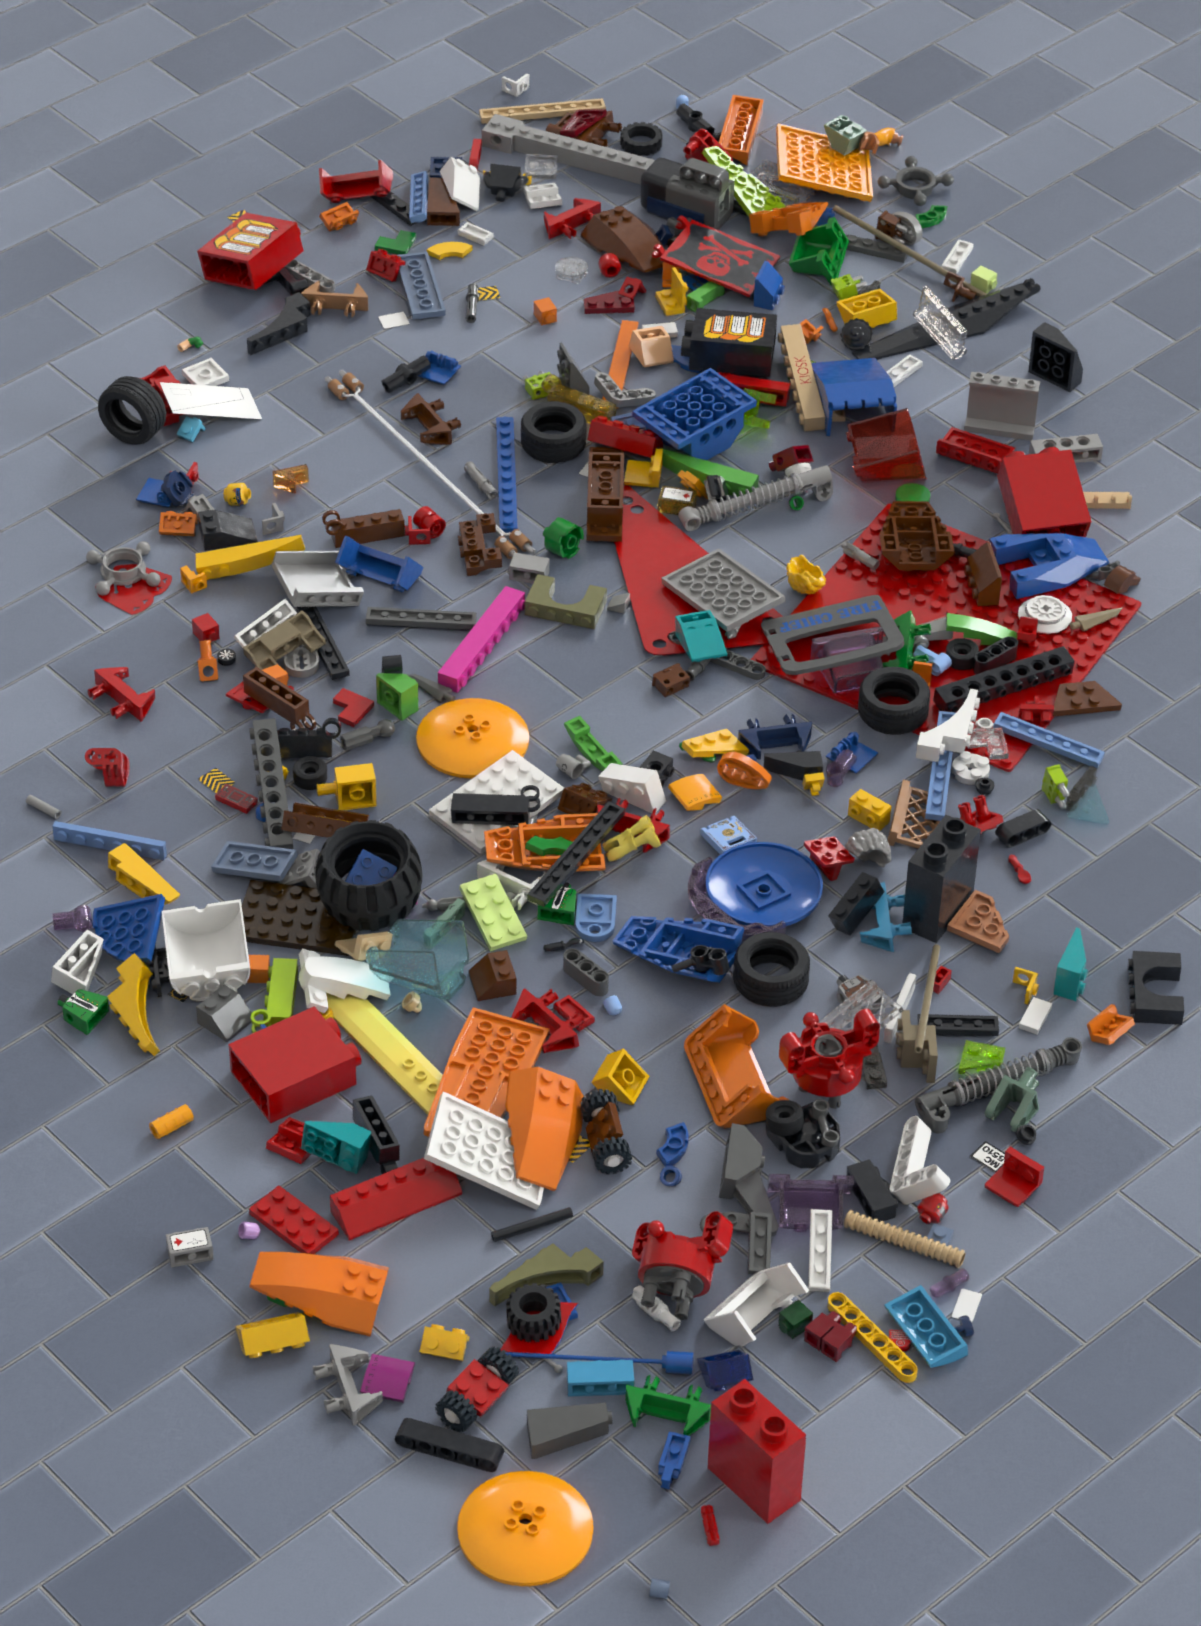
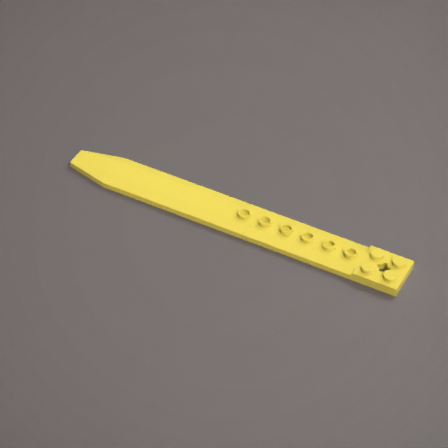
[326,993,443,1115]

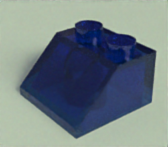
[697,1350,753,1391]

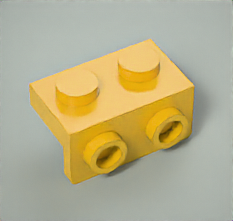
[420,1324,470,1361]

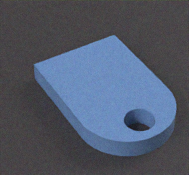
[575,893,617,942]

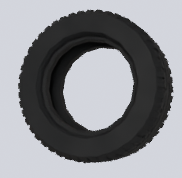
[98,376,166,445]
[521,401,587,463]
[858,667,930,735]
[733,932,810,1007]

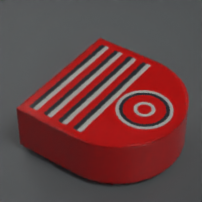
[889,1330,911,1352]

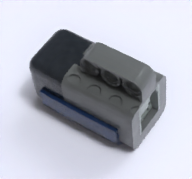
[640,158,735,230]

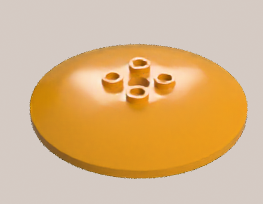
[416,698,529,779]
[457,1471,593,1586]

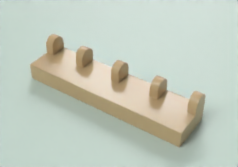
[1083,492,1132,509]

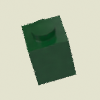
[778,1300,813,1339]

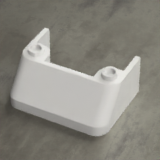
[704,1262,809,1347]

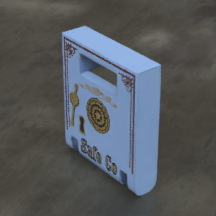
[700,816,757,854]

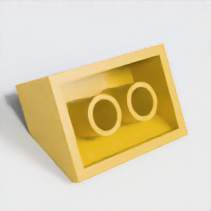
[836,289,897,328]
[235,1312,310,1358]

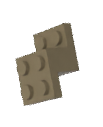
[895,1010,938,1083]

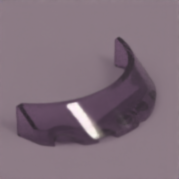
[688,857,786,938]

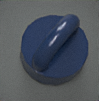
[954,1315,974,1338]

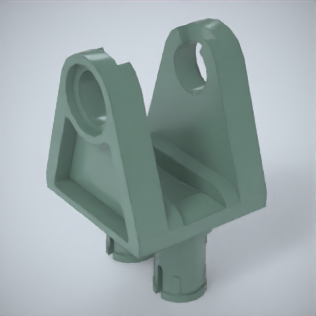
[985,1067,1039,1133]

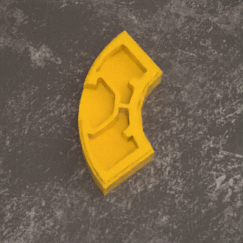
[426,242,472,260]

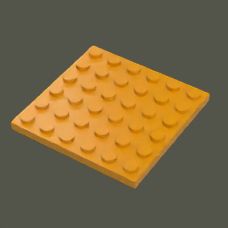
[776,124,873,202]

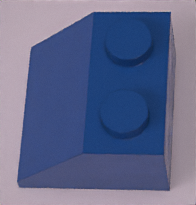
[754,261,785,310]

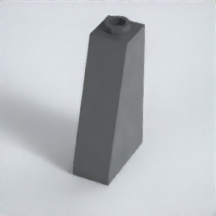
[527,1403,613,1459]

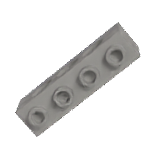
[1029,434,1103,463]

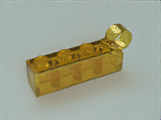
[541,374,616,423]

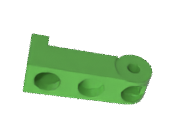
[686,281,725,313]

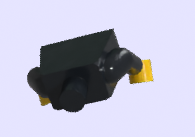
[483,164,532,202]

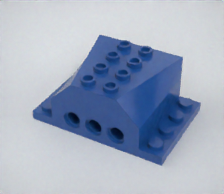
[632,368,757,461]

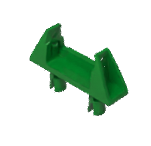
[879,611,931,670]
[625,1375,711,1436]

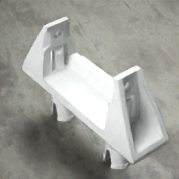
[477,860,546,910]

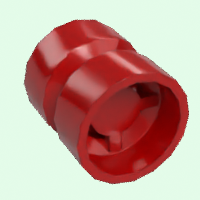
[413,506,446,539]

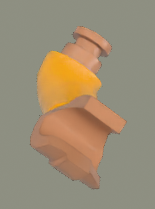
[858,127,904,154]

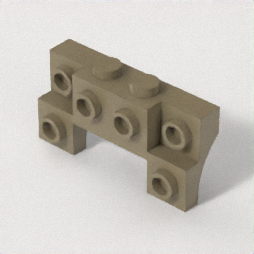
[243,610,326,670]

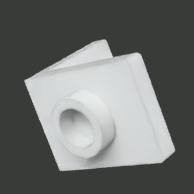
[502,74,529,97]

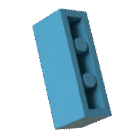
[567,1359,634,1397]

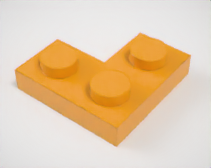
[677,470,708,499]

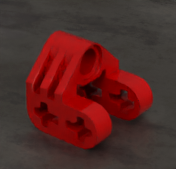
[85,748,130,787]

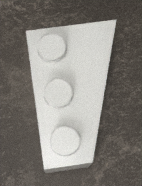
[599,763,666,813]
[51,930,104,994]

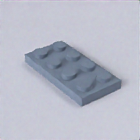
[211,841,298,882]

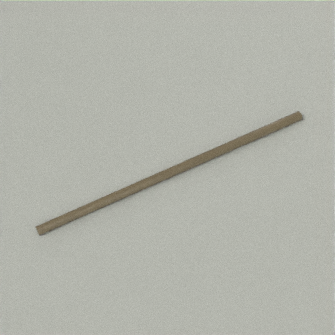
[833,205,987,297]

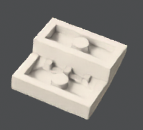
[523,183,562,209]

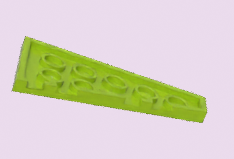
[702,146,786,216]

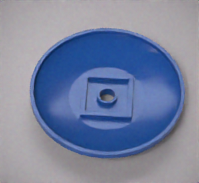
[706,842,823,929]

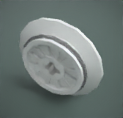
[1018,595,1072,634]

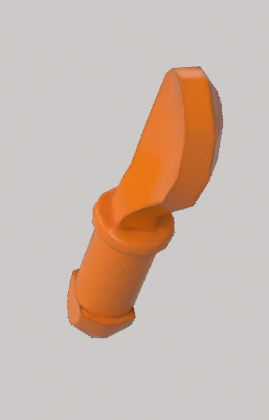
[822,308,838,332]

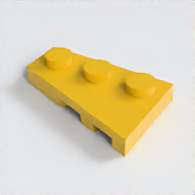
[681,729,749,757]

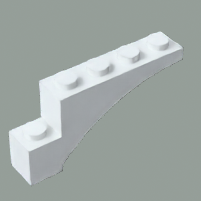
[916,689,980,762]

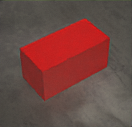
[933,966,952,994]

